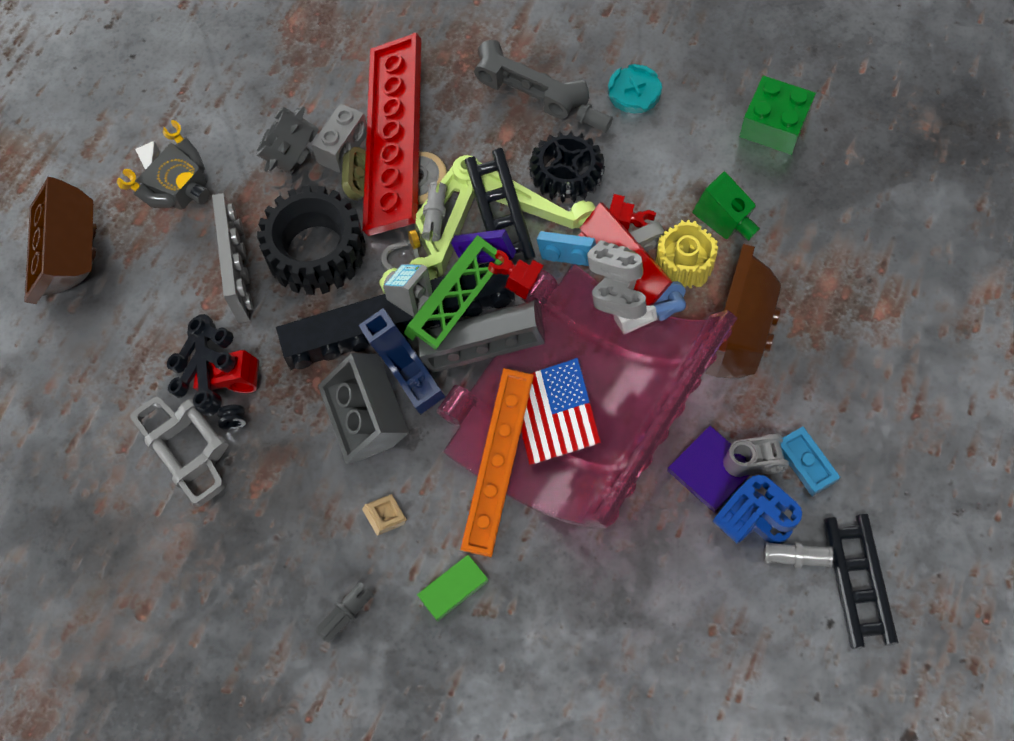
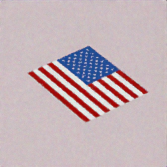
[521,358,601,465]

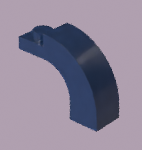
[358,308,446,415]

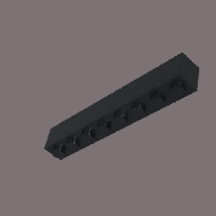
[276,260,515,370]

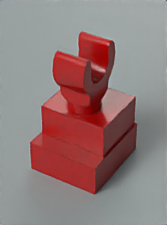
[610,194,656,230]
[488,250,544,300]

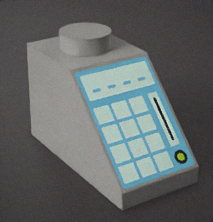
[383,264,432,317]

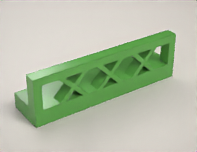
[403,235,502,350]

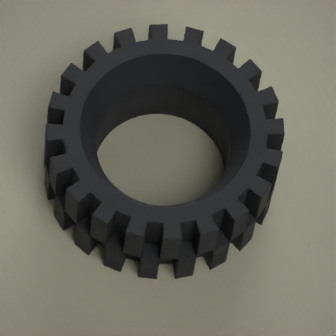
[257,186,366,295]

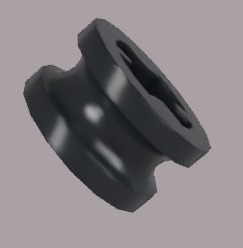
[217,405,246,430]

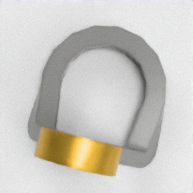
[381,229,420,271]

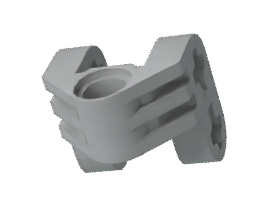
[588,240,647,319]

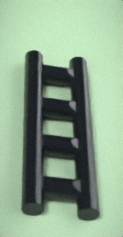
[464,148,536,260]
[824,514,898,649]

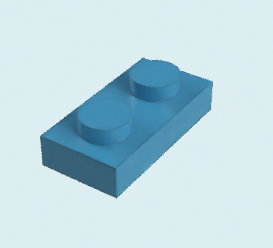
[537,231,596,266]
[781,426,841,496]

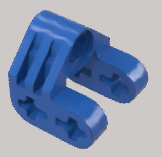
[712,475,802,544]

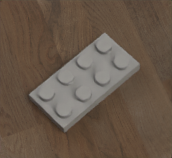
[212,193,253,323]

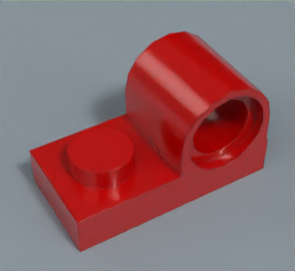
[193,350,259,393]

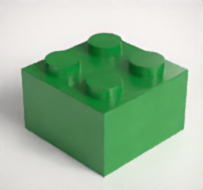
[739,75,816,155]

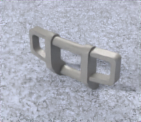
[130,396,228,507]

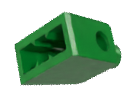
[692,171,761,241]

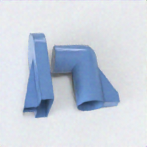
[654,281,686,321]

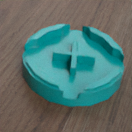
[608,64,662,114]

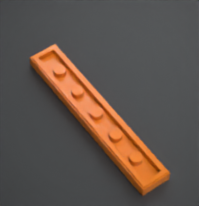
[460,368,534,558]

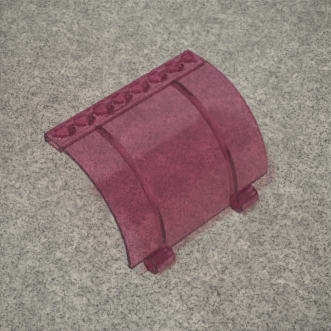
[437,264,737,528]

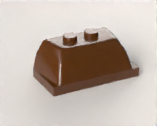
[24,176,97,305]
[706,244,781,378]

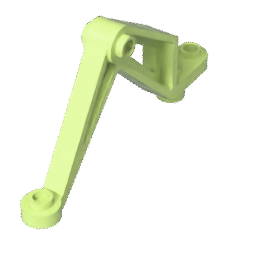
[379,155,596,294]

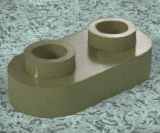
[342,147,366,201]

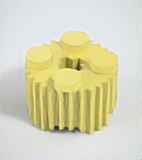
[655,220,718,288]

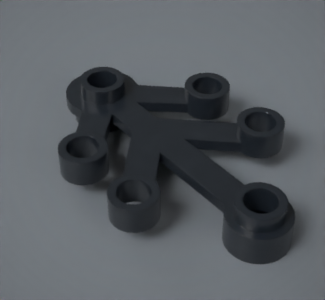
[167,314,236,416]

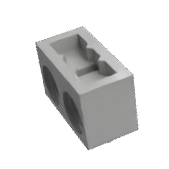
[311,103,367,174]

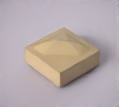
[362,494,407,536]

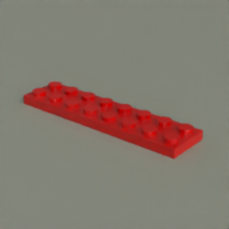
[362,33,421,236]

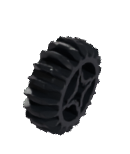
[529,130,605,203]

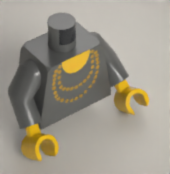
[117,120,210,210]

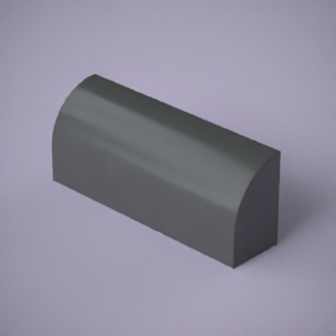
[419,300,545,373]

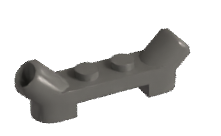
[474,40,589,119]

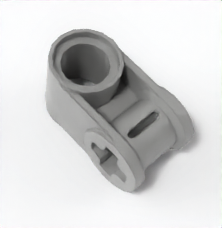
[723,434,789,477]

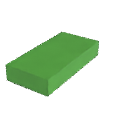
[417,555,489,622]

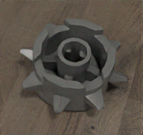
[257,106,318,174]

